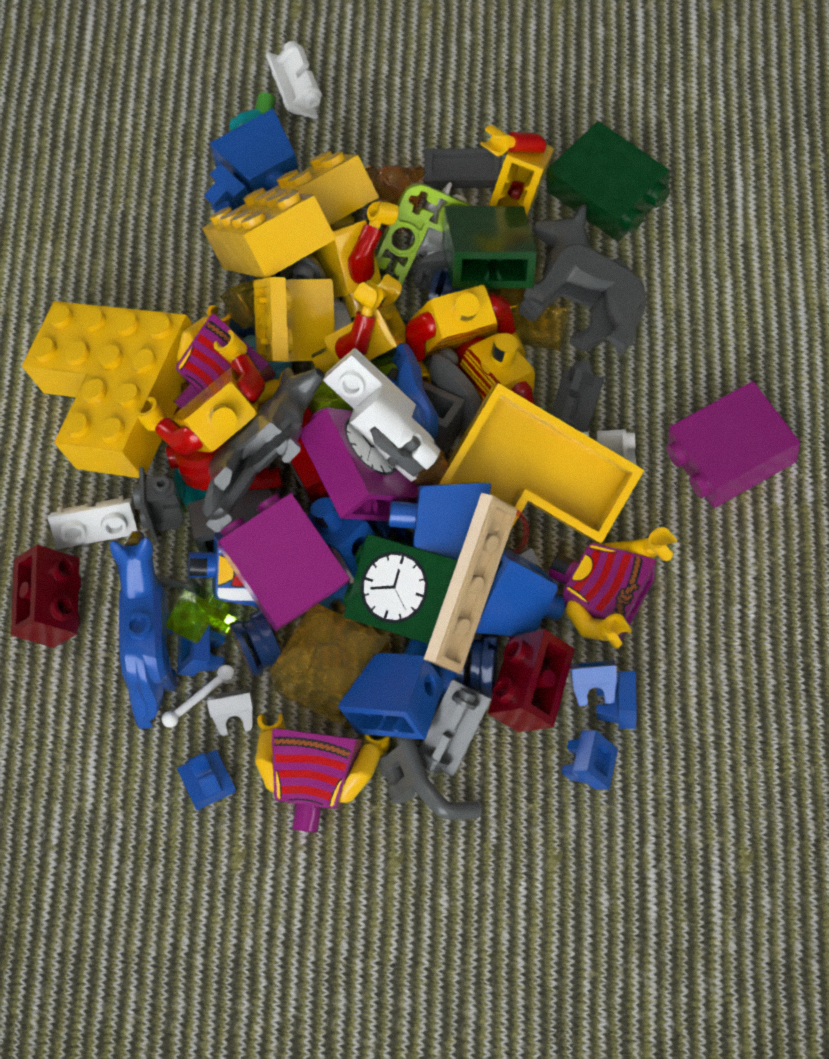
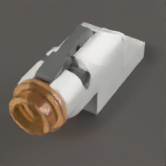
[323,348,449,486]

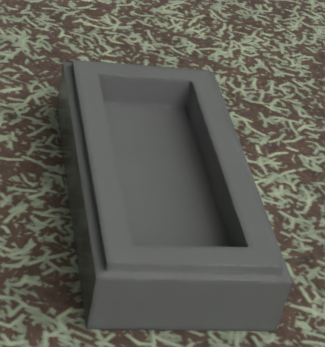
[424,148,502,188]

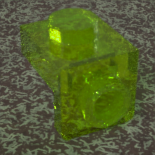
[167,589,237,643]

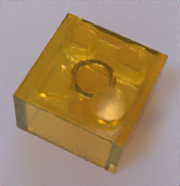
[270,604,391,729]

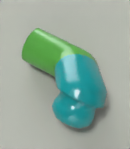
[229,93,276,131]

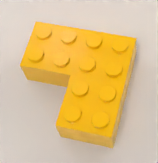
[202,151,379,278]
[21,301,193,478]
[408,383,644,544]

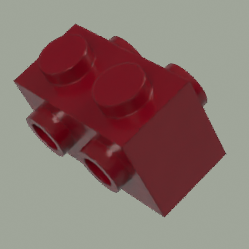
[10,544,81,648]
[488,629,575,733]

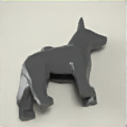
[518,204,646,355]
[202,367,324,533]

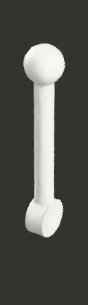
[162,665,235,728]

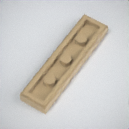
[424,493,517,674]

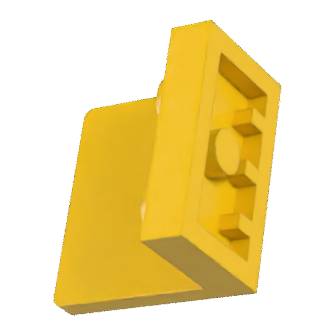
[253,277,335,362]

